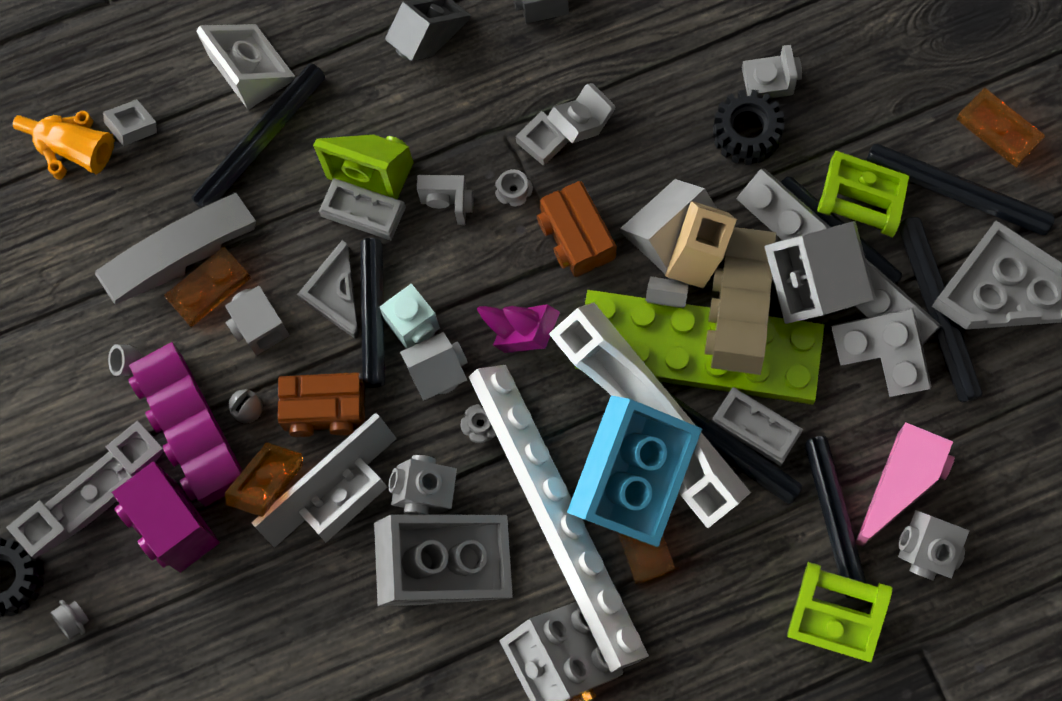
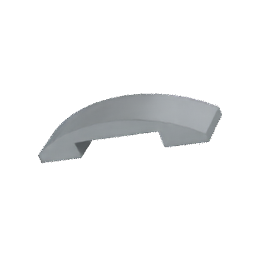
[6,420,164,559]

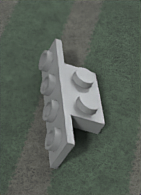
[251,413,397,548]

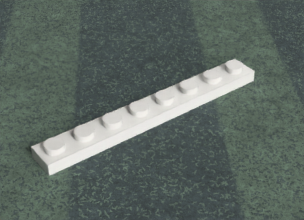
[469,365,649,672]

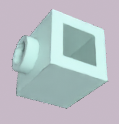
[379,283,440,349]

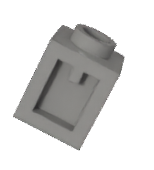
[742,45,802,99]
[547,83,615,143]
[417,175,474,225]

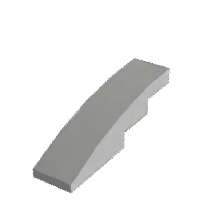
[95,193,256,304]

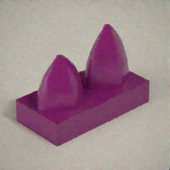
[477,304,560,353]

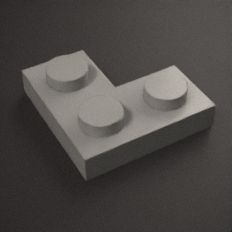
[831,308,932,397]

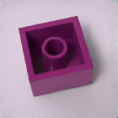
[112,461,220,573]

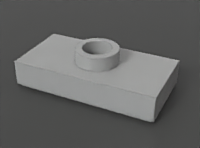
[319,178,406,241]
[711,387,803,466]

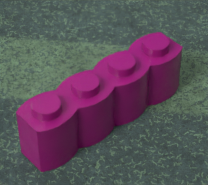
[128,342,249,507]

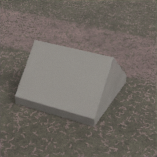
[620,179,717,281]

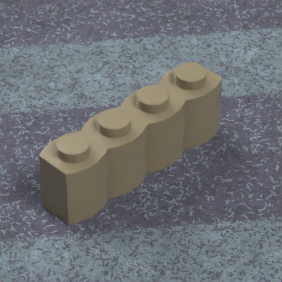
[704,227,776,375]

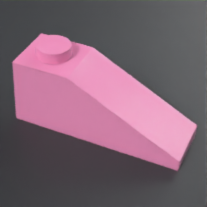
[855,422,955,546]

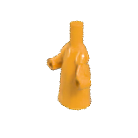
[13,111,115,179]

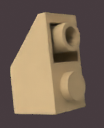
[665,201,737,288]

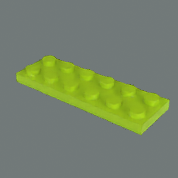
[575,290,825,405]

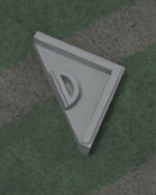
[297,240,359,339]

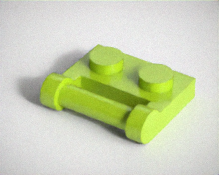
[817,151,909,237]
[787,562,892,662]

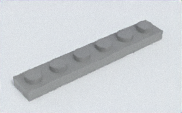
[736,169,942,346]

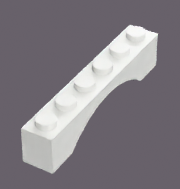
[549,303,751,528]

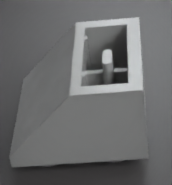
[764,221,876,324]

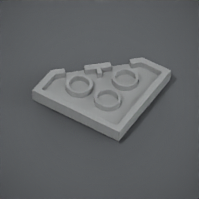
[932,220,1062,329]

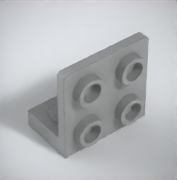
[499,602,623,701]

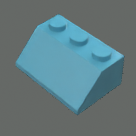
[567,395,702,547]

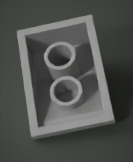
[374,515,513,606]

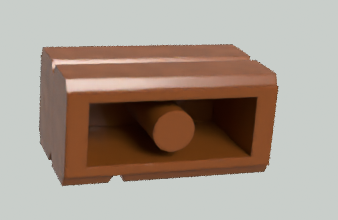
[537,181,617,277]
[278,373,365,437]

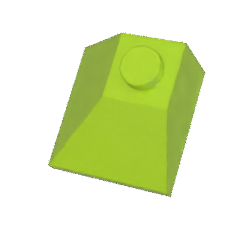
[313,134,413,199]

